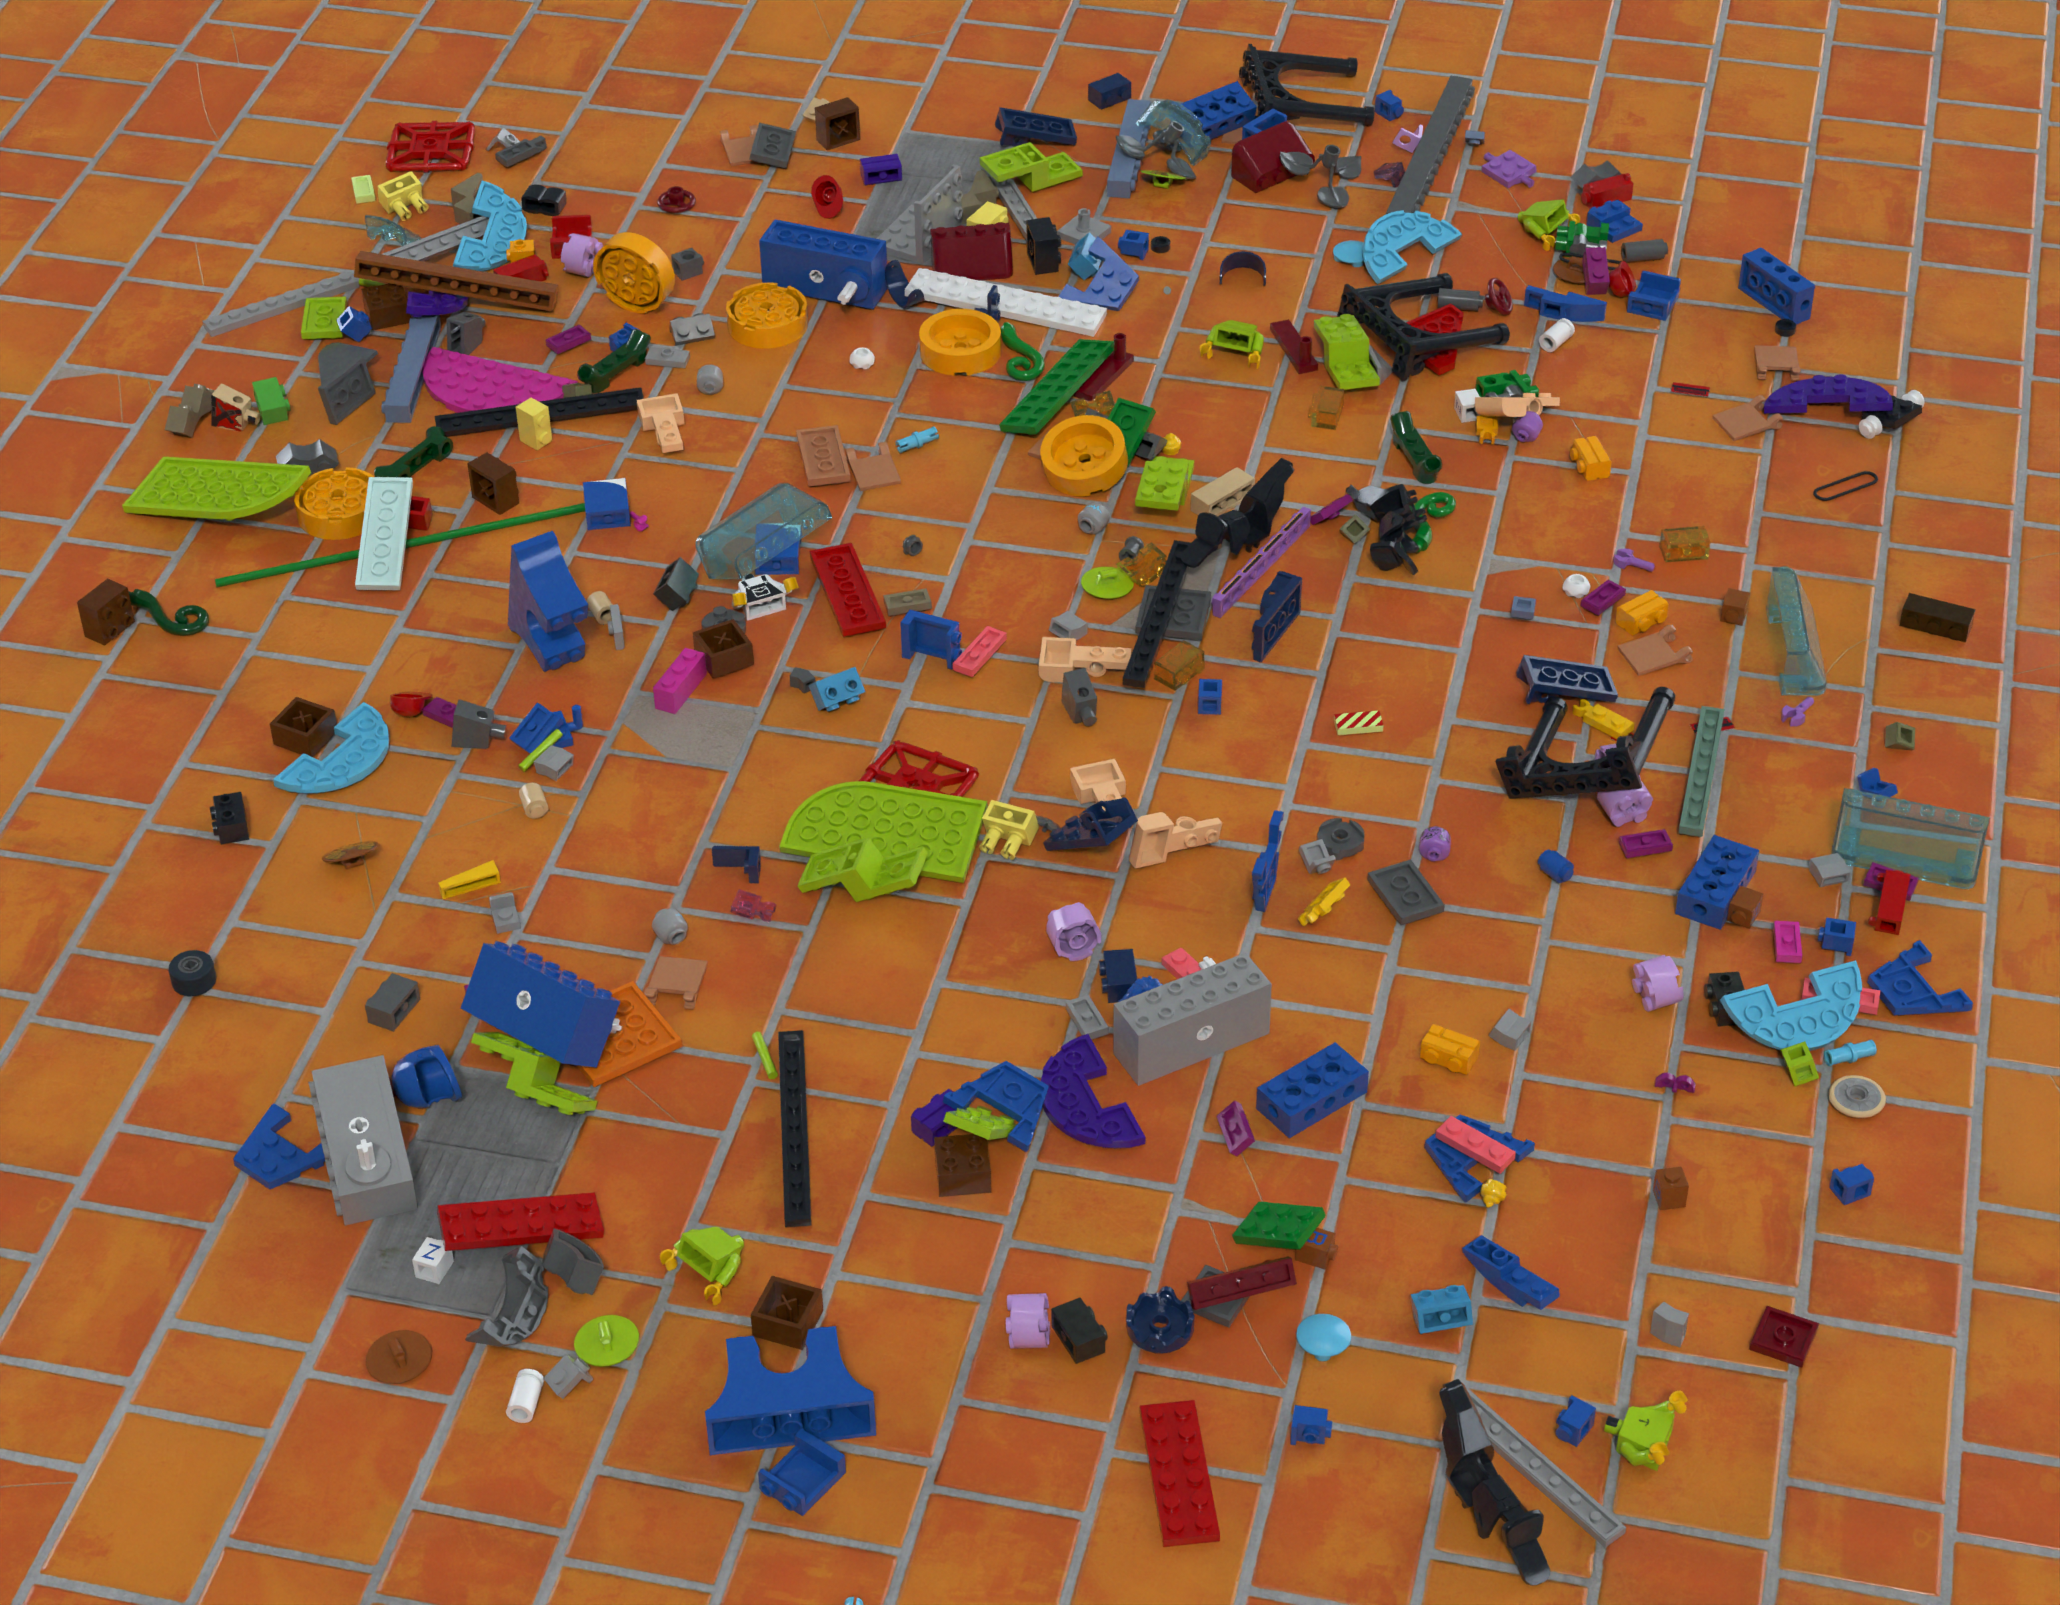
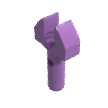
[1613,549,1655,572]
[1781,697,1814,726]

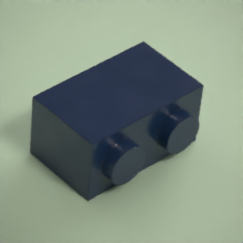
[1088,73,1131,110]
[1099,949,1137,1003]

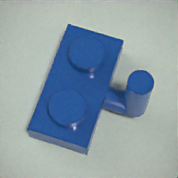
[552,705,583,748]

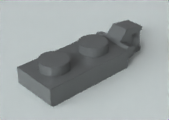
[495,136,547,167]

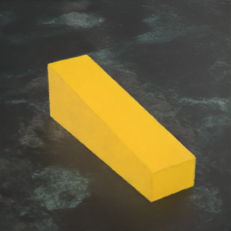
[438,860,501,899]

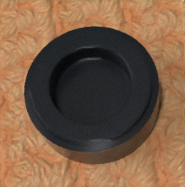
[1151,236,1170,253]
[1775,319,1796,337]

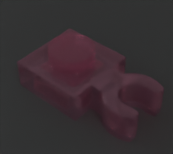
[730,889,776,922]

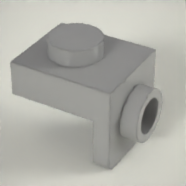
[1299,839,1336,874]
[544,1355,593,1399]

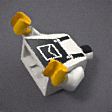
[732,574,799,621]

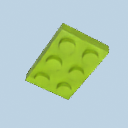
[301,296,347,340]
[943,1106,1017,1140]

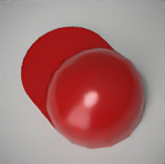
[1609,261,1636,298]
[390,692,432,717]

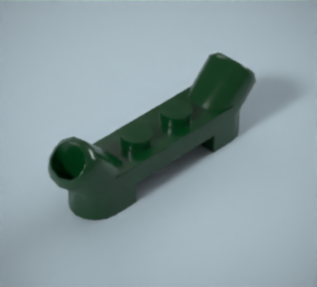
[577,329,651,393]
[1390,411,1443,484]
[374,426,453,478]

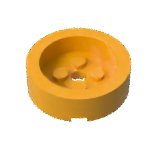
[593,232,675,314]
[726,282,808,349]
[919,309,1001,376]
[1040,415,1128,496]
[294,467,374,540]

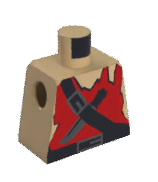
[211,384,261,432]

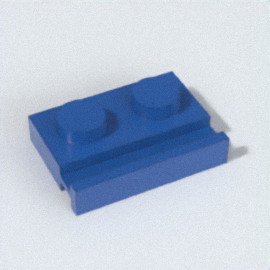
[509,702,564,753]

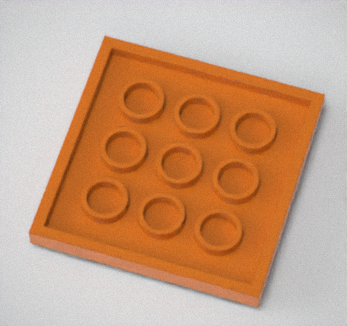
[576,981,683,1087]

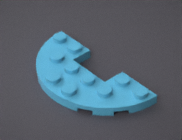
[453,180,527,271]
[1362,210,1462,284]
[273,702,389,793]
[1720,960,1862,1051]

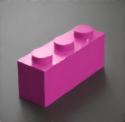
[653,648,707,714]

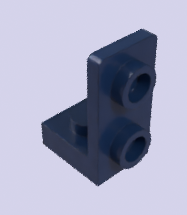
[974,285,1001,322]
[712,846,761,883]

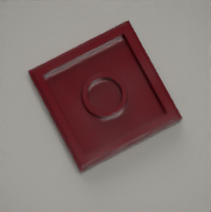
[1749,1306,1819,1368]

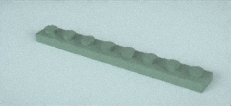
[1679,706,1725,837]

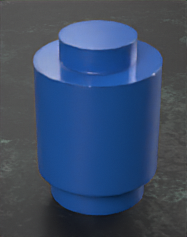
[1538,849,1574,883]

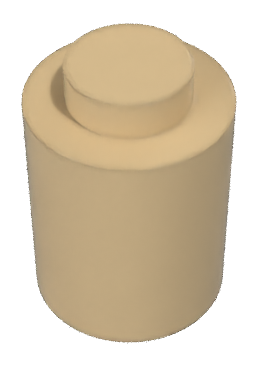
[587,591,613,624]
[519,783,548,819]

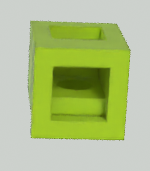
[1781,1041,1819,1086]

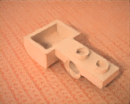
[637,393,684,453]
[1475,393,1560,417]
[1039,637,1132,683]
[1070,759,1133,829]
[1129,812,1222,868]

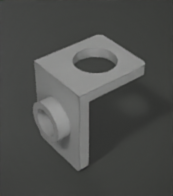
[486,127,520,151]

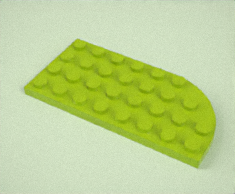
[122,457,311,521]
[779,781,988,883]

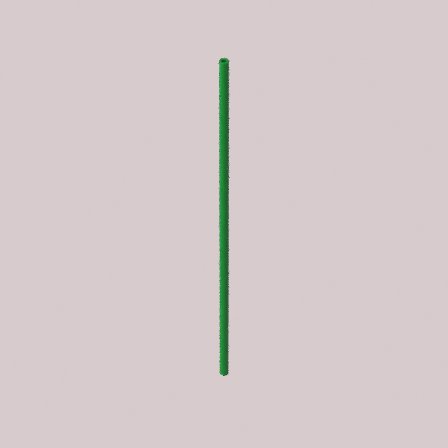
[215,503,585,587]

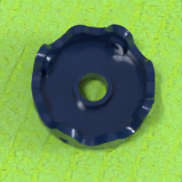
[1126,1286,1195,1353]

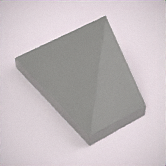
[1369,344,1393,385]

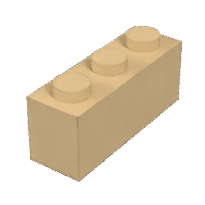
[1191,467,1255,516]

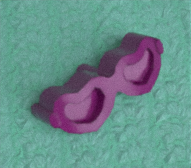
[1655,1072,1696,1093]

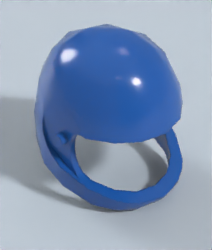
[391,1045,462,1108]

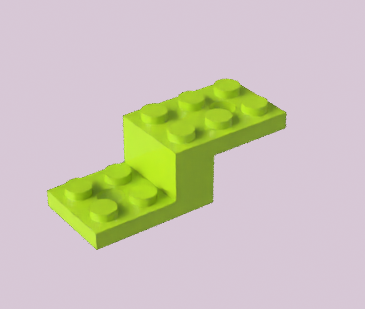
[979,142,1083,192]
[1314,314,1380,390]
[1135,456,1195,511]
[797,837,928,902]
[471,1032,598,1115]

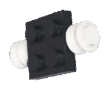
[1859,390,1924,439]

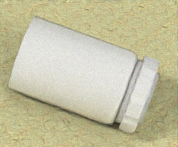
[1539,318,1575,352]
[506,1369,544,1423]

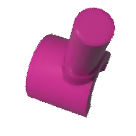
[629,511,649,532]

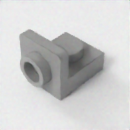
[489,892,521,934]

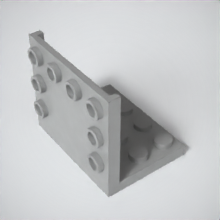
[876,164,963,265]

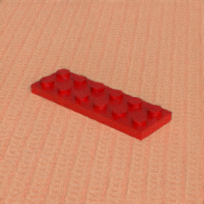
[810,542,886,637]
[437,1192,604,1251]
[1140,1400,1220,1547]

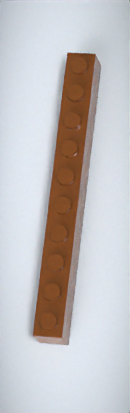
[354,251,558,311]

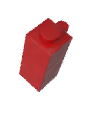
[1581,173,1634,209]
[493,254,549,282]
[1868,869,1911,935]

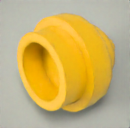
[1162,433,1181,455]
[1480,1179,1507,1208]

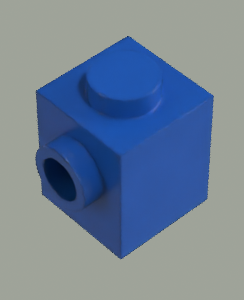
[336,306,372,342]

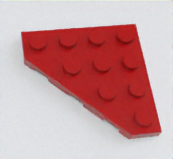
[1406,303,1464,375]

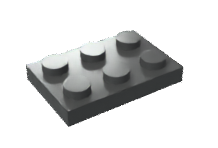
[749,122,796,168]
[1367,859,1445,925]

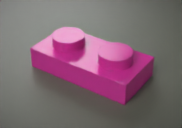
[1773,921,1802,963]

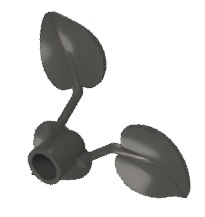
[1116,121,1196,179]
[1280,145,1362,208]

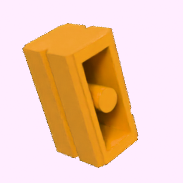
[1570,436,1612,481]
[1616,590,1669,636]
[1420,1024,1480,1075]

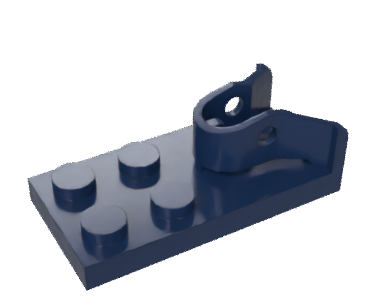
[995,107,1077,147]
[1252,571,1302,662]
[1516,655,1618,704]
[1043,797,1138,851]

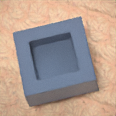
[1465,130,1485,146]
[1511,596,1536,619]

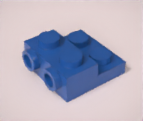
[1587,200,1643,243]

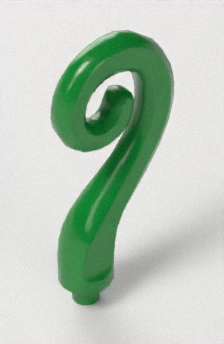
[1000,322,1045,381]
[1412,492,1456,553]

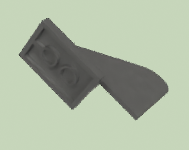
[318,342,378,425]

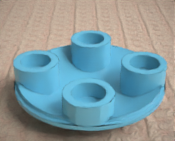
[1333,240,1364,267]
[1296,1314,1351,1361]

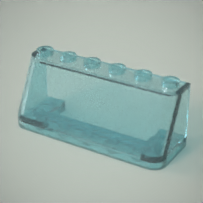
[696,483,833,579]
[1766,566,1827,696]
[1831,788,1990,889]

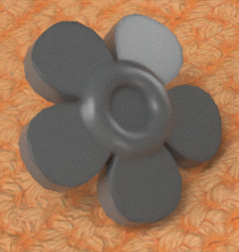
[1036,816,1060,832]

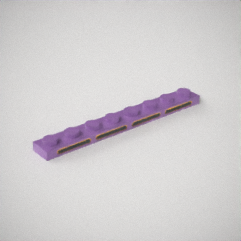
[1211,506,1311,618]

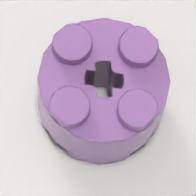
[561,233,603,277]
[1597,779,1653,827]
[1046,902,1101,961]
[1632,955,1684,1012]
[1006,1293,1050,1349]

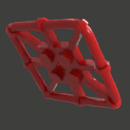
[385,121,475,173]
[859,740,979,797]

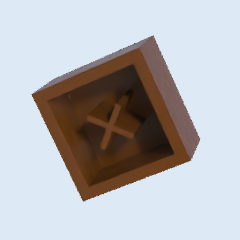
[815,97,860,151]
[361,283,411,331]
[467,452,519,515]
[77,578,135,646]
[693,619,754,678]
[270,697,337,757]
[934,1134,991,1197]
[751,1276,823,1350]

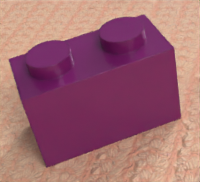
[1582,247,1610,295]

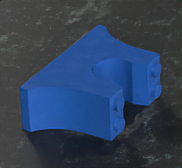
[508,531,588,672]
[705,1326,876,1455]

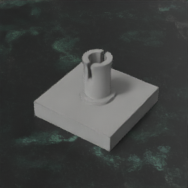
[1057,208,1111,244]

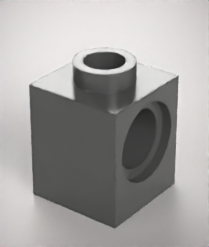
[671,248,704,281]

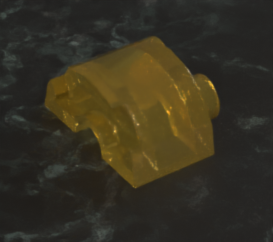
[1070,390,1115,417]
[1116,542,1167,588]

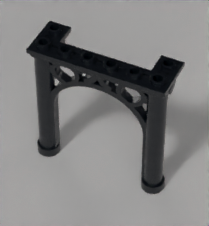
[1239,44,1375,126]
[1337,273,1510,381]
[1495,687,1676,799]

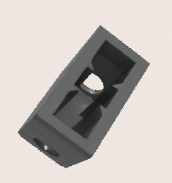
[447,312,486,355]
[1061,668,1097,726]
[451,699,506,749]

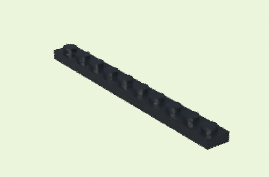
[435,387,644,437]
[1123,540,1190,688]
[778,1030,812,1227]

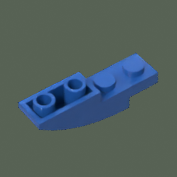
[1524,285,1607,322]
[1462,1235,1560,1310]

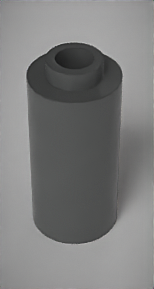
[1621,239,1668,263]
[1438,288,1484,311]

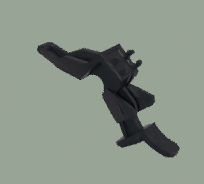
[1181,458,1294,568]
[1346,484,1428,575]
[1439,1379,1550,1586]

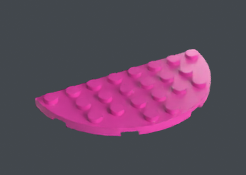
[423,347,578,413]

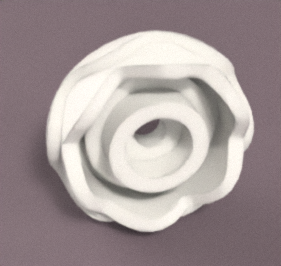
[850,347,875,369]
[1563,574,1591,598]

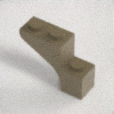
[961,170,999,224]
[451,173,483,224]
[165,384,215,438]

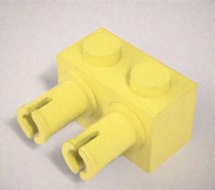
[378,171,429,221]
[979,800,1039,860]

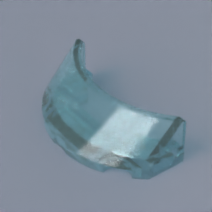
[1136,99,1211,166]
[365,215,422,246]

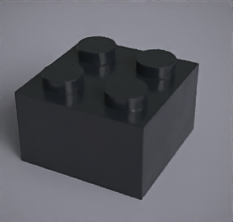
[1026,217,1061,275]

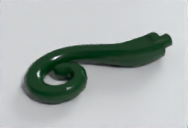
[128,589,209,636]

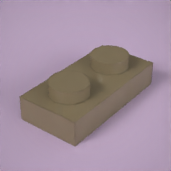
[883,588,932,616]

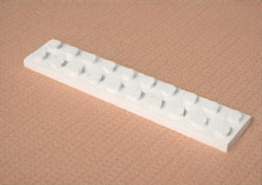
[905,268,1107,337]

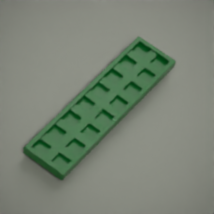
[999,339,1114,435]

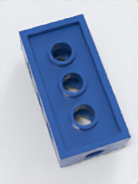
[1171,81,1257,148]
[1738,247,1815,324]
[1675,835,1759,930]
[1256,1042,1369,1138]

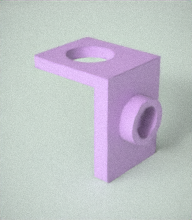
[1393,124,1423,153]

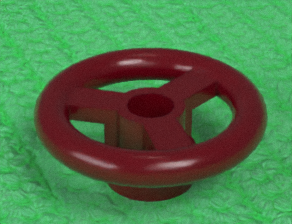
[657,186,696,213]
[1485,278,1513,316]

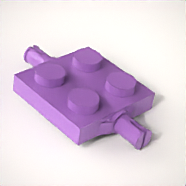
[1482,150,1536,188]

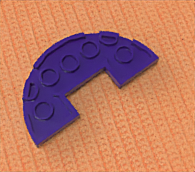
[406,290,469,317]
[1764,374,1893,414]
[1041,1034,1146,1148]

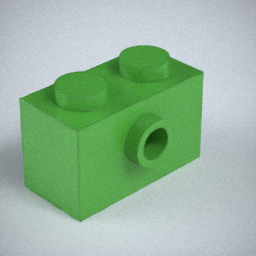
[252,377,291,425]

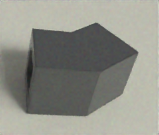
[790,667,816,693]

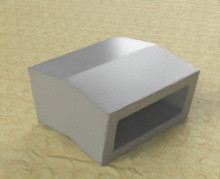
[1049,611,1088,640]
[534,745,574,781]
[1809,853,1850,887]
[1489,1009,1531,1051]
[1650,1302,1689,1347]

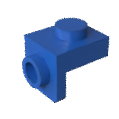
[1857,768,1898,803]

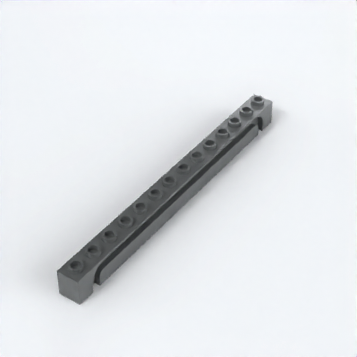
[1386,75,1475,214]

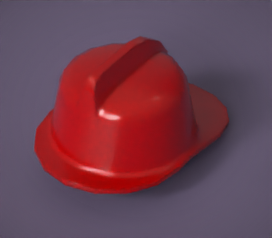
[811,175,843,218]

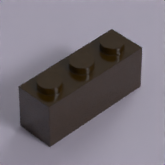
[1899,593,1976,642]

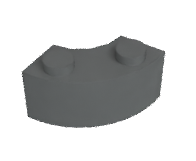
[1571,160,1621,189]
[276,439,339,477]
[542,1228,604,1295]

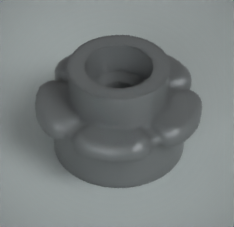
[902,535,923,556]

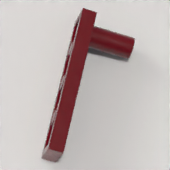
[1270,319,1318,374]
[1074,333,1134,403]
[1187,1256,1297,1310]

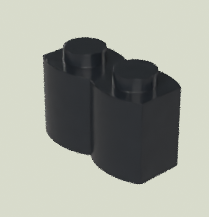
[521,184,566,216]

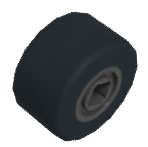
[168,950,216,997]

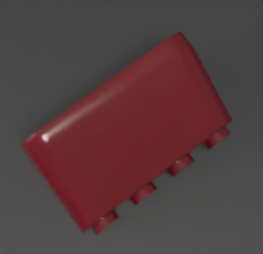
[1231,121,1315,193]
[930,222,1013,281]

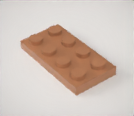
[796,425,851,487]

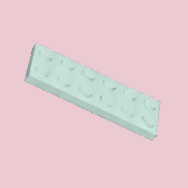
[355,477,413,590]

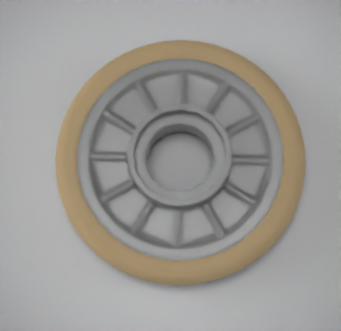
[1829,1075,1886,1118]

